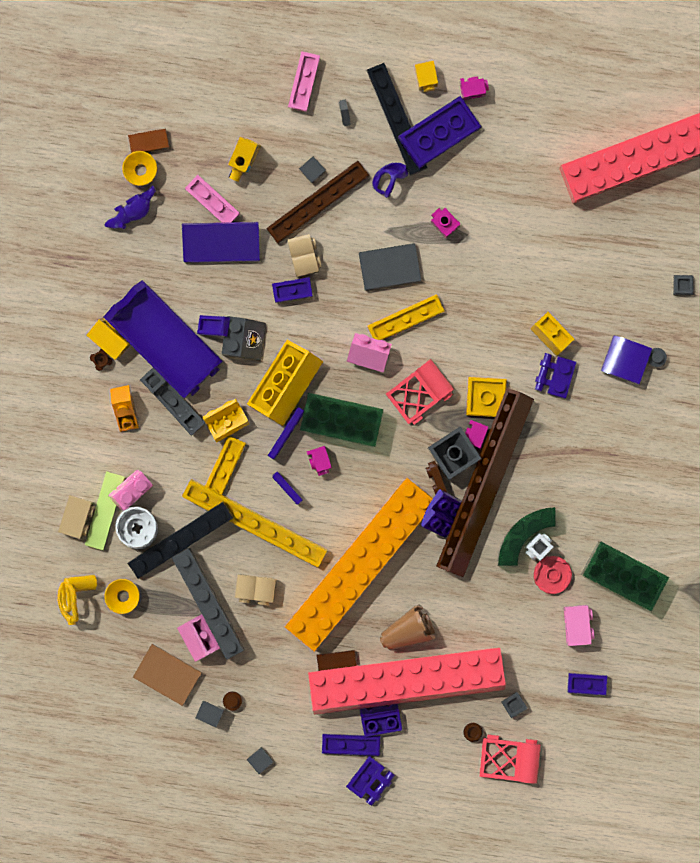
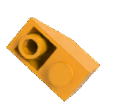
[110,385,139,432]

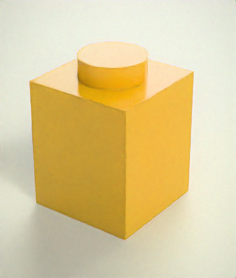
[414,61,438,92]

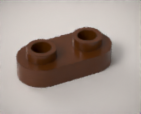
[426,460,447,495]

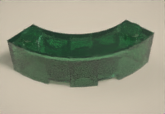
[497,507,556,566]

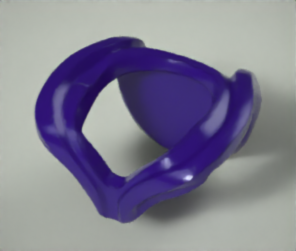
[372,163,408,198]

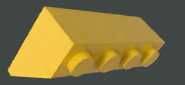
[247,340,323,426]

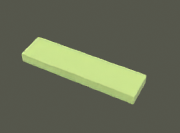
[85,471,125,550]

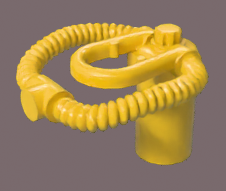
[57,575,97,625]

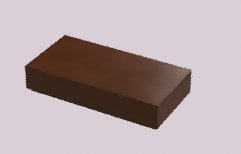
[316,650,357,671]

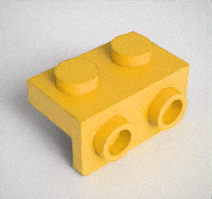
[203,399,250,443]

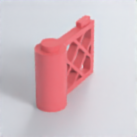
[386,359,454,425]
[479,734,541,783]

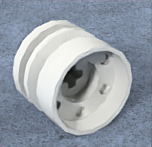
[116,507,158,550]

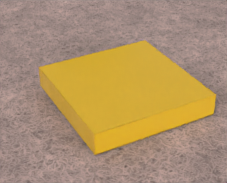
[466,377,507,417]

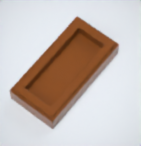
[128,128,169,153]

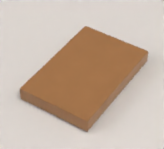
[133,644,202,706]

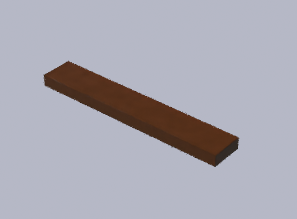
[266,160,369,244]

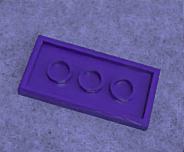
[398,96,481,169]
[182,222,260,262]

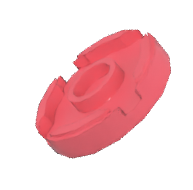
[533,556,572,594]

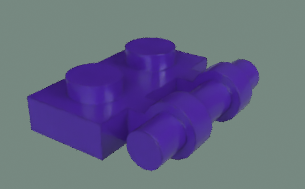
[535,353,576,399]
[346,755,395,806]

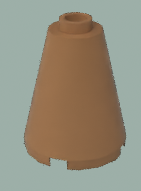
[380,604,436,650]

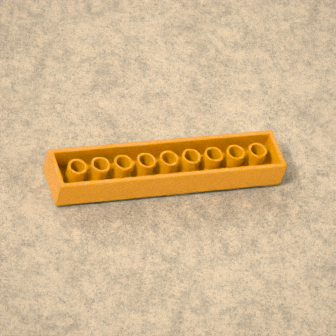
[285,478,433,651]

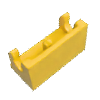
[530,312,574,356]
[86,318,130,360]

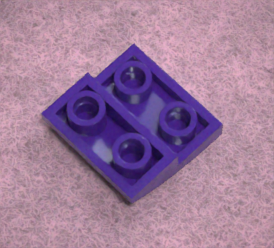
[601,335,652,384]
[421,489,462,538]
[360,704,402,737]

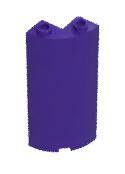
[104,280,223,398]

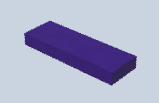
[267,407,305,460]
[322,734,380,756]

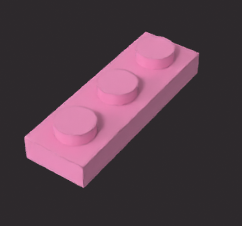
[288,51,320,112]
[185,175,240,223]

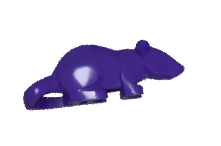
[104,186,156,229]

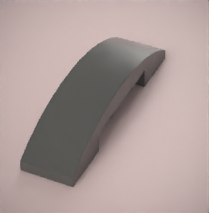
[140,368,205,436]

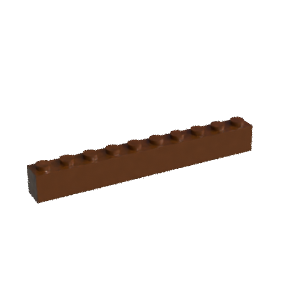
[436,388,534,578]

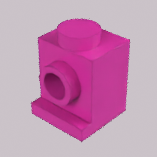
[459,76,489,100]
[431,208,460,239]
[465,420,488,449]
[307,446,332,476]

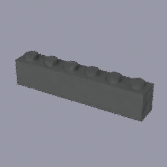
[172,548,244,660]

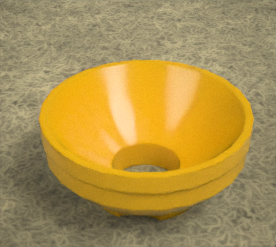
[122,151,157,186]
[104,579,140,614]

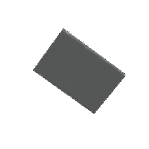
[358,243,421,290]

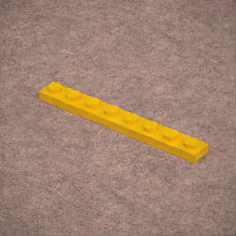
[182,479,327,567]

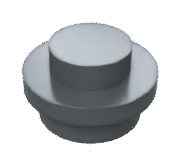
[648,348,667,367]

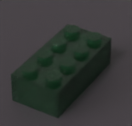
[300,393,384,448]
[581,541,669,612]

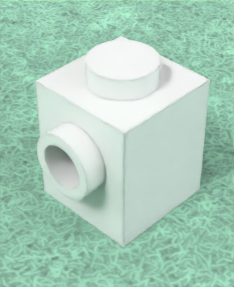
[525,533,553,561]

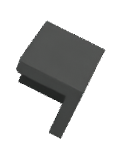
[195,701,225,728]

